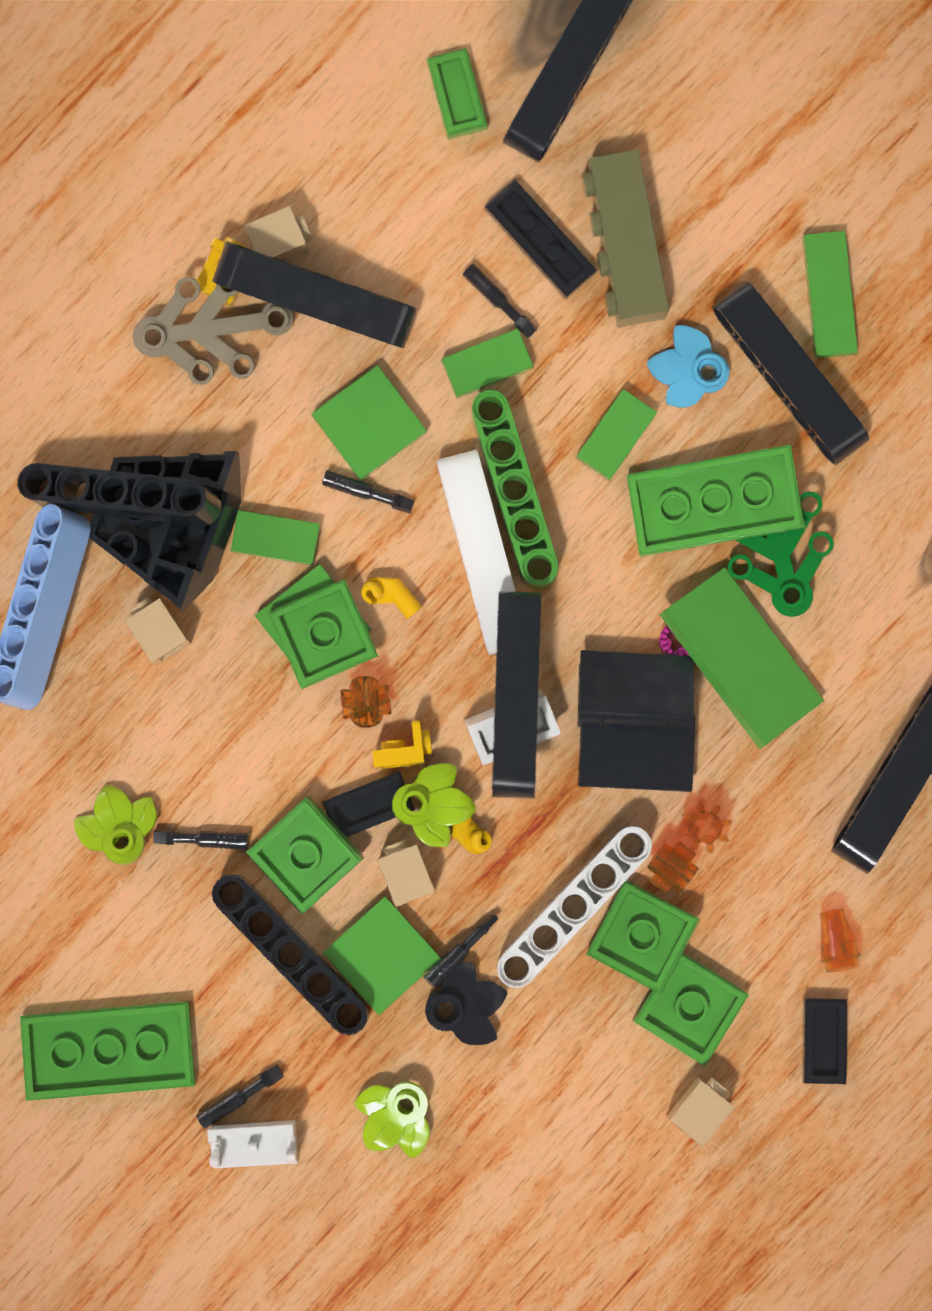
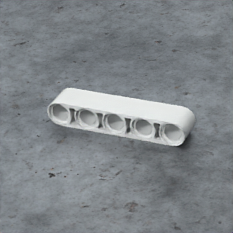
[436,449,516,655]
[497,826,652,988]

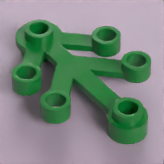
[728,491,834,617]

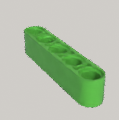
[472,390,558,590]

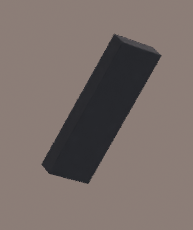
[484,180,597,300]

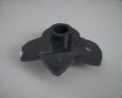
[425,962,507,1045]

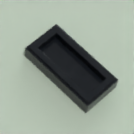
[322,771,415,837]
[802,998,847,1084]

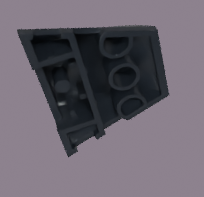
[89,451,241,611]

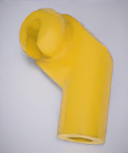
[361,577,423,620]
[450,798,492,855]

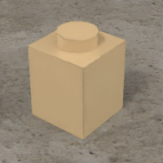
[244,206,312,262]
[125,598,191,666]
[377,840,435,907]
[667,1076,735,1147]

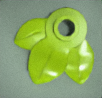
[392,763,476,847]
[74,785,157,865]
[354,1081,431,1158]

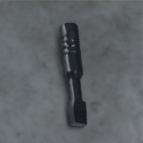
[462,263,538,338]
[322,470,414,513]
[153,829,248,850]
[423,914,498,989]
[196,1065,285,1129]

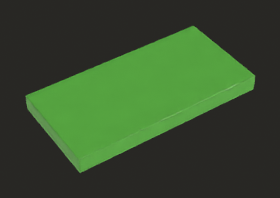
[627,445,805,557]
[659,567,824,749]
[20,1001,196,1101]

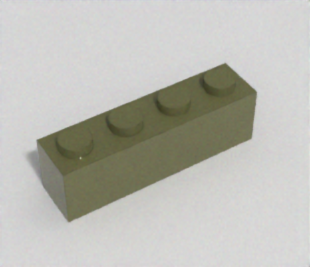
[582,150,669,328]

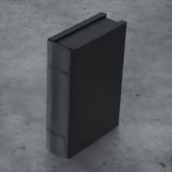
[577,650,694,733]
[578,714,695,792]

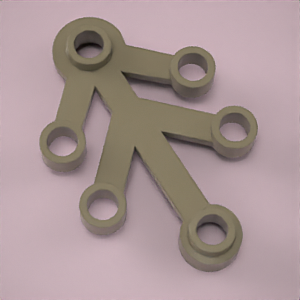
[133,277,293,385]

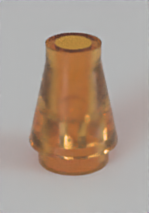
[819,909,862,973]

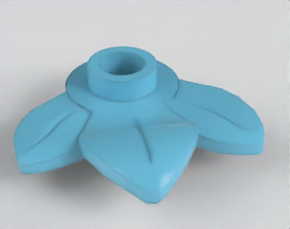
[647,325,729,408]

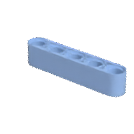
[0,504,91,710]

